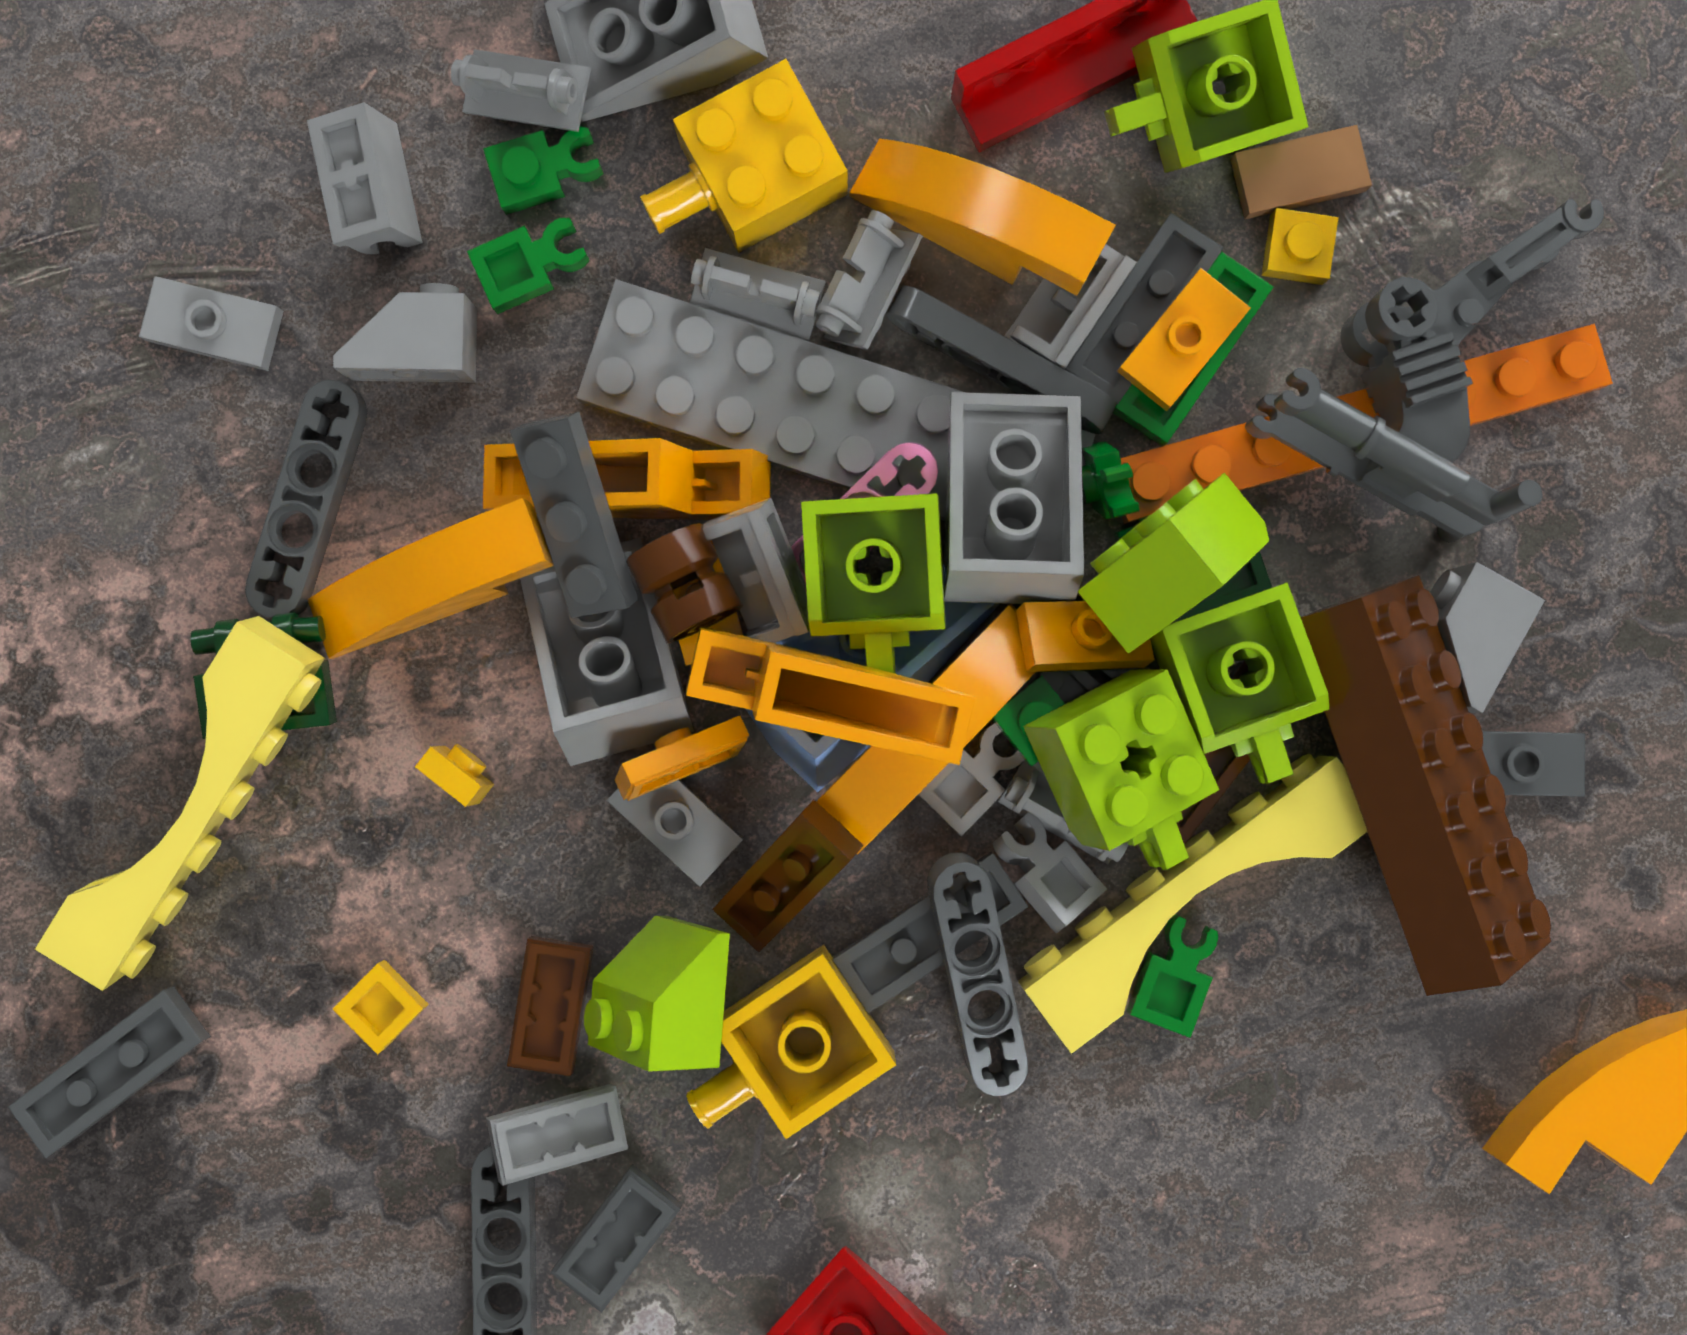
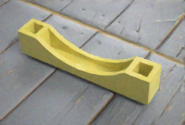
[35,616,325,991]
[1018,753,1368,1054]

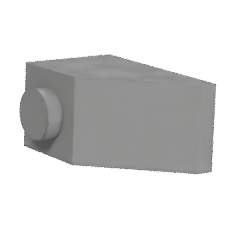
[333,283,477,383]
[1430,562,1545,713]

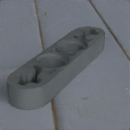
[886,286,1117,434]
[245,379,368,618]
[927,853,1028,1096]
[471,1142,537,1335]

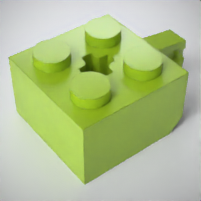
[1104,0,1309,173]
[1078,472,1269,654]
[801,493,946,674]
[1150,582,1329,784]
[1023,669,1219,870]

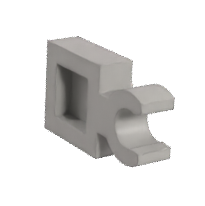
[918,723,1024,836]
[992,812,1107,934]

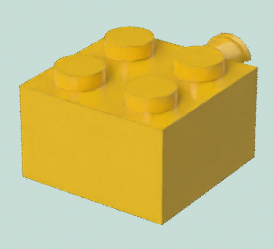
[640,59,848,253]
[686,944,896,1139]

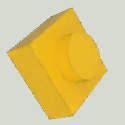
[1261,208,1339,285]
[415,744,494,807]
[333,960,429,1055]

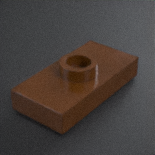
[507,936,594,1076]

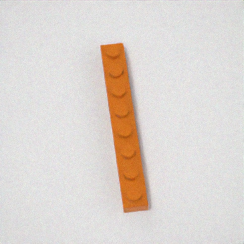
[1120,324,1613,524]

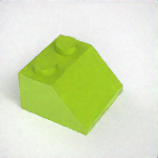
[584,916,730,1072]

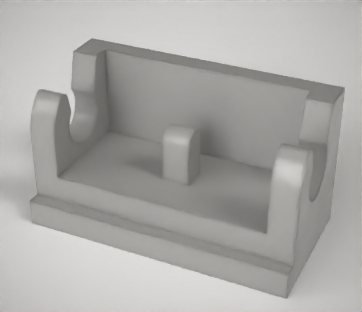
[307,102,422,254]
[1005,244,1137,369]
[702,498,810,643]

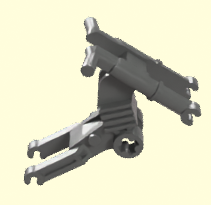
[1245,199,1604,543]

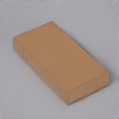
[1230,125,1372,220]

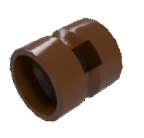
[626,523,743,643]

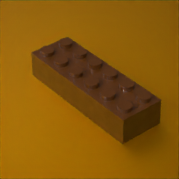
[1301,575,1552,996]

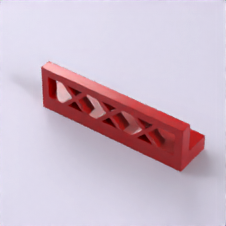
[951,0,1198,153]

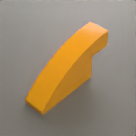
[849,138,1116,296]
[483,438,771,520]
[308,498,554,659]
[816,604,1035,855]
[686,626,976,765]
[1482,1009,1687,1194]

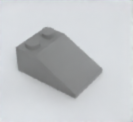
[544,0,768,122]
[944,392,1084,604]
[520,537,694,766]

